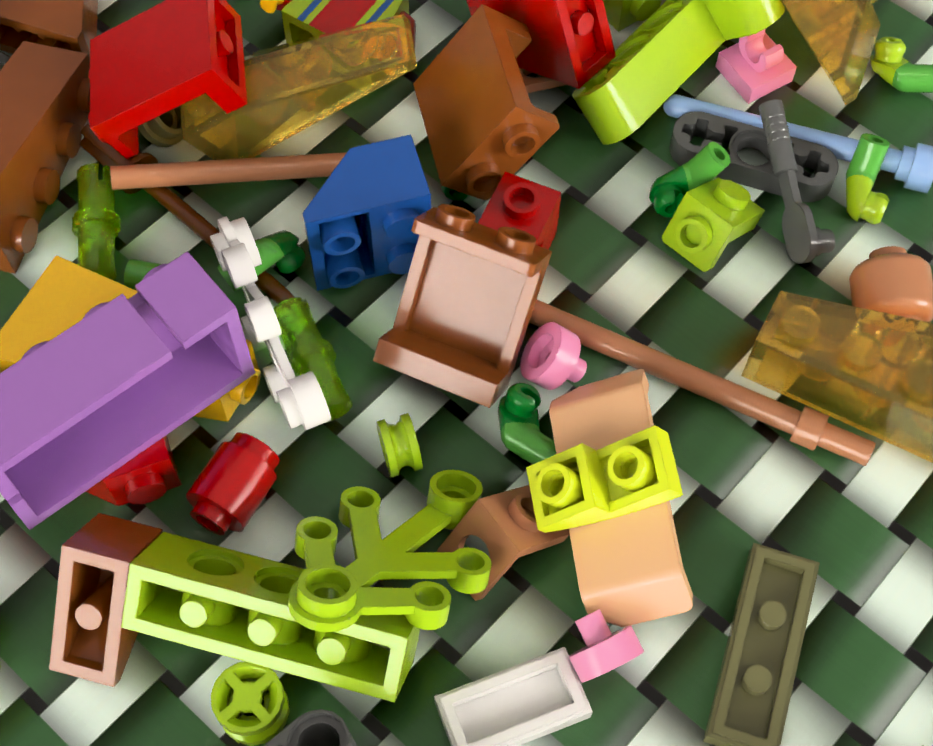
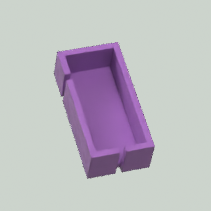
[0,251,255,530]

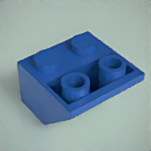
[302,134,431,291]

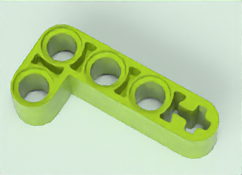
[572,0,785,145]

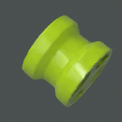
[211,662,290,746]

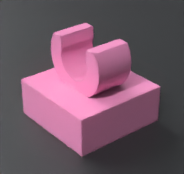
[715,29,797,104]

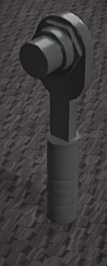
[759,99,835,264]

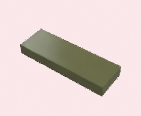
[703,543,820,746]

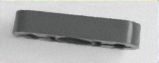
[669,112,839,202]

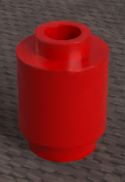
[186,432,280,535]

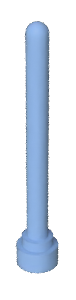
[663,94,933,194]

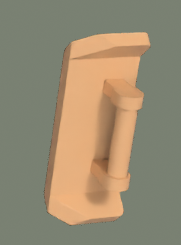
[549,369,693,627]

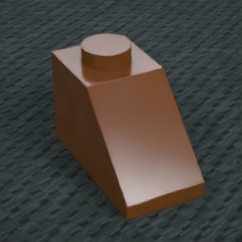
[49,513,163,687]

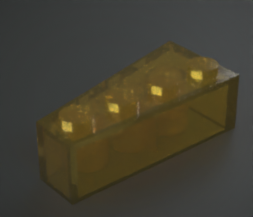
[741,291,933,463]

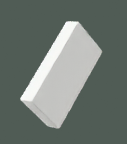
[434,647,593,746]

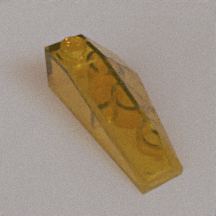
[180,14,417,160]

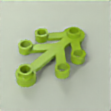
[288,470,492,632]

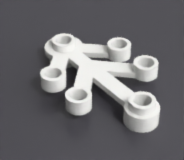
[210,216,331,430]

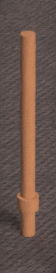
[529,300,876,466]

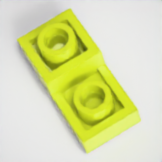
[526,425,683,533]

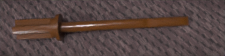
[79,124,302,313]

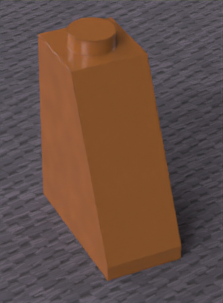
[0,0,98,58]

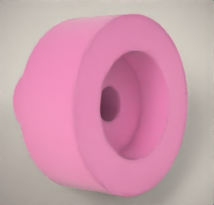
[520,322,587,390]
[568,609,644,683]

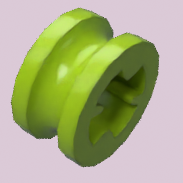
[376,413,423,478]

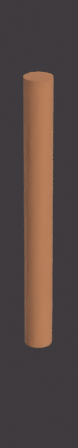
[110,152,347,190]

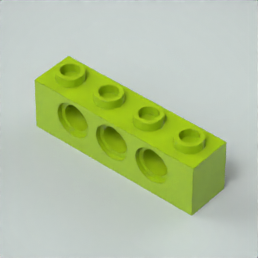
[121,532,420,703]

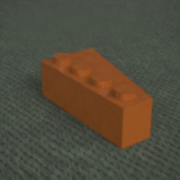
[0,41,90,274]

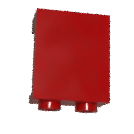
[88,0,248,159]
[466,0,616,89]

